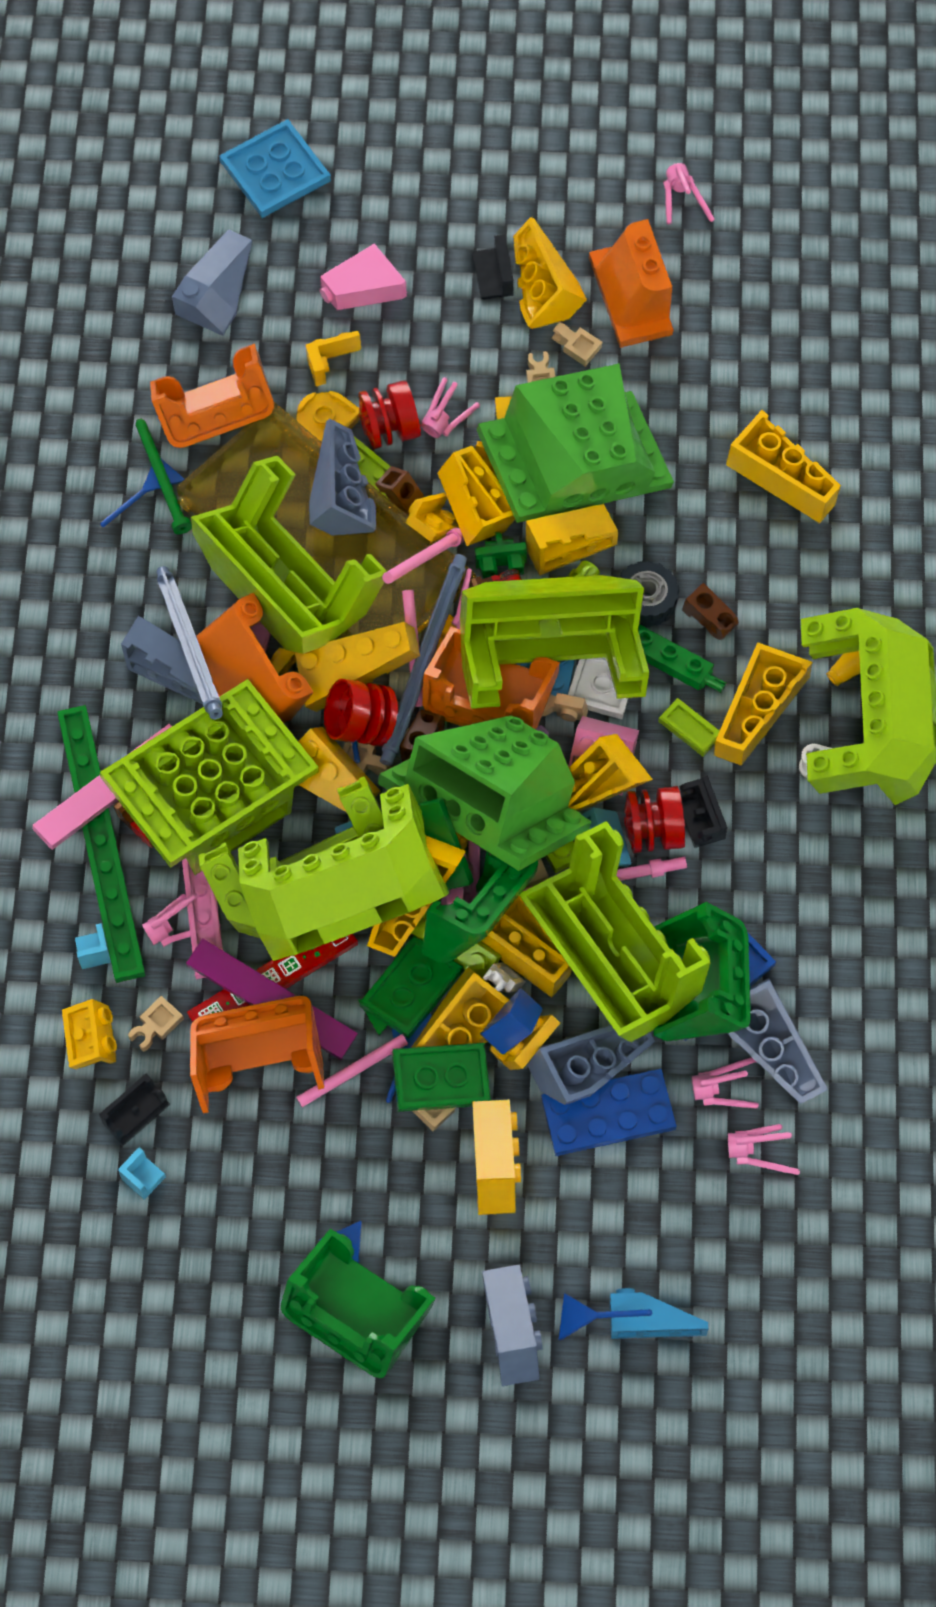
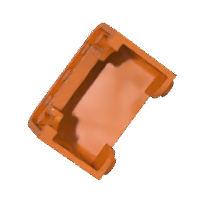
[150,344,274,448]
[196,592,313,723]
[422,627,560,730]

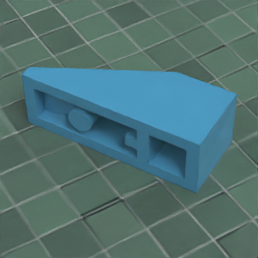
[609,1288,709,1339]

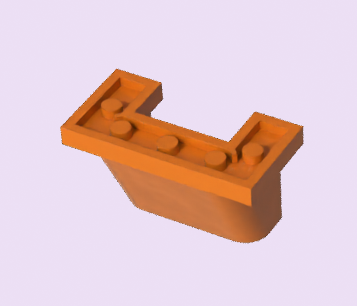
[589,219,673,348]

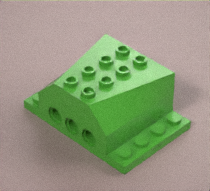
[477,363,674,523]
[377,715,592,871]

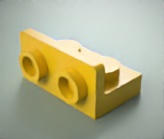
[405,492,459,542]
[62,999,117,1069]
[489,1015,560,1070]

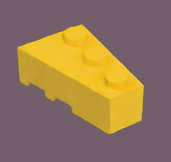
[437,446,515,546]
[525,504,618,576]
[298,727,381,813]
[568,734,653,812]
[481,896,571,998]
[472,1100,521,1215]

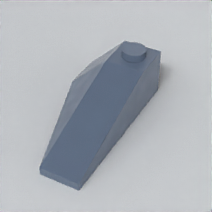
[172,229,252,336]

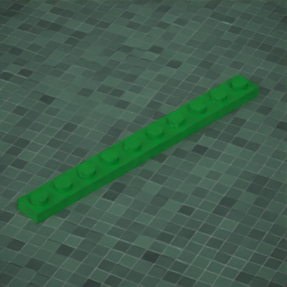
[57,705,146,983]

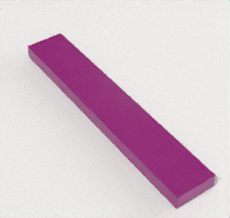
[186,938,358,1061]

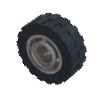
[618,561,679,627]

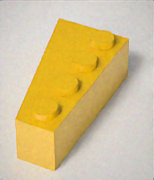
[726,410,841,523]
[295,622,420,712]
[714,642,813,766]
[367,835,466,957]

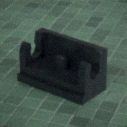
[679,775,728,848]
[99,1074,170,1146]

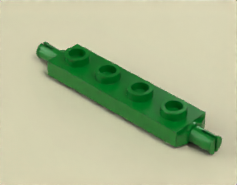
[638,624,727,693]

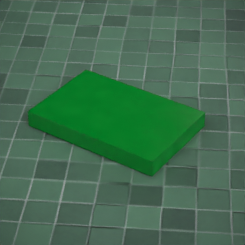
[418,798,474,890]
[359,935,463,1039]
[392,1043,491,1112]

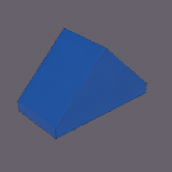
[480,988,543,1055]

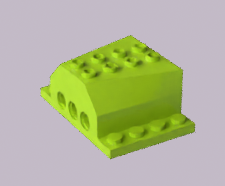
[100,679,319,875]

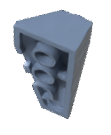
[309,418,376,535]
[728,978,828,1104]
[527,1025,655,1105]

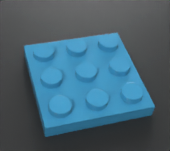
[219,119,331,218]

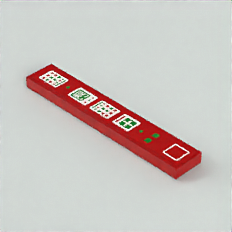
[187,934,358,1022]

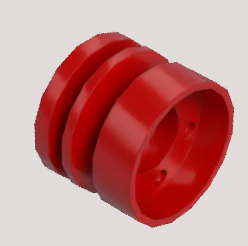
[358,380,421,450]
[324,678,398,747]
[624,786,685,853]

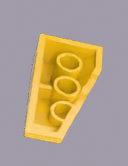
[513,217,587,329]
[411,967,510,1048]

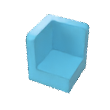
[75,923,111,969]
[118,1147,166,1200]

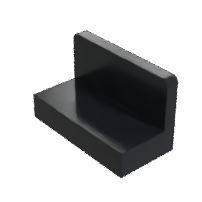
[473,235,514,300]

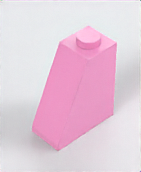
[320,244,407,310]

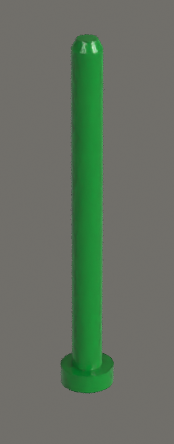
[135,418,192,535]

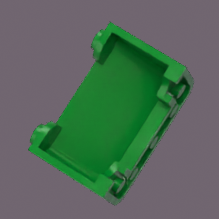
[422,851,538,963]
[653,902,751,1042]
[280,1228,435,1378]

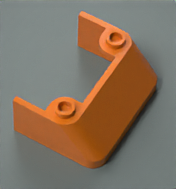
[190,996,325,1113]

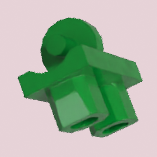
[475,531,527,579]

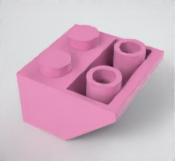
[568,716,639,796]

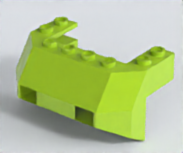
[191,455,387,654]
[460,575,649,709]
[801,608,936,805]
[198,776,384,939]
[238,784,450,961]
[519,821,710,1042]

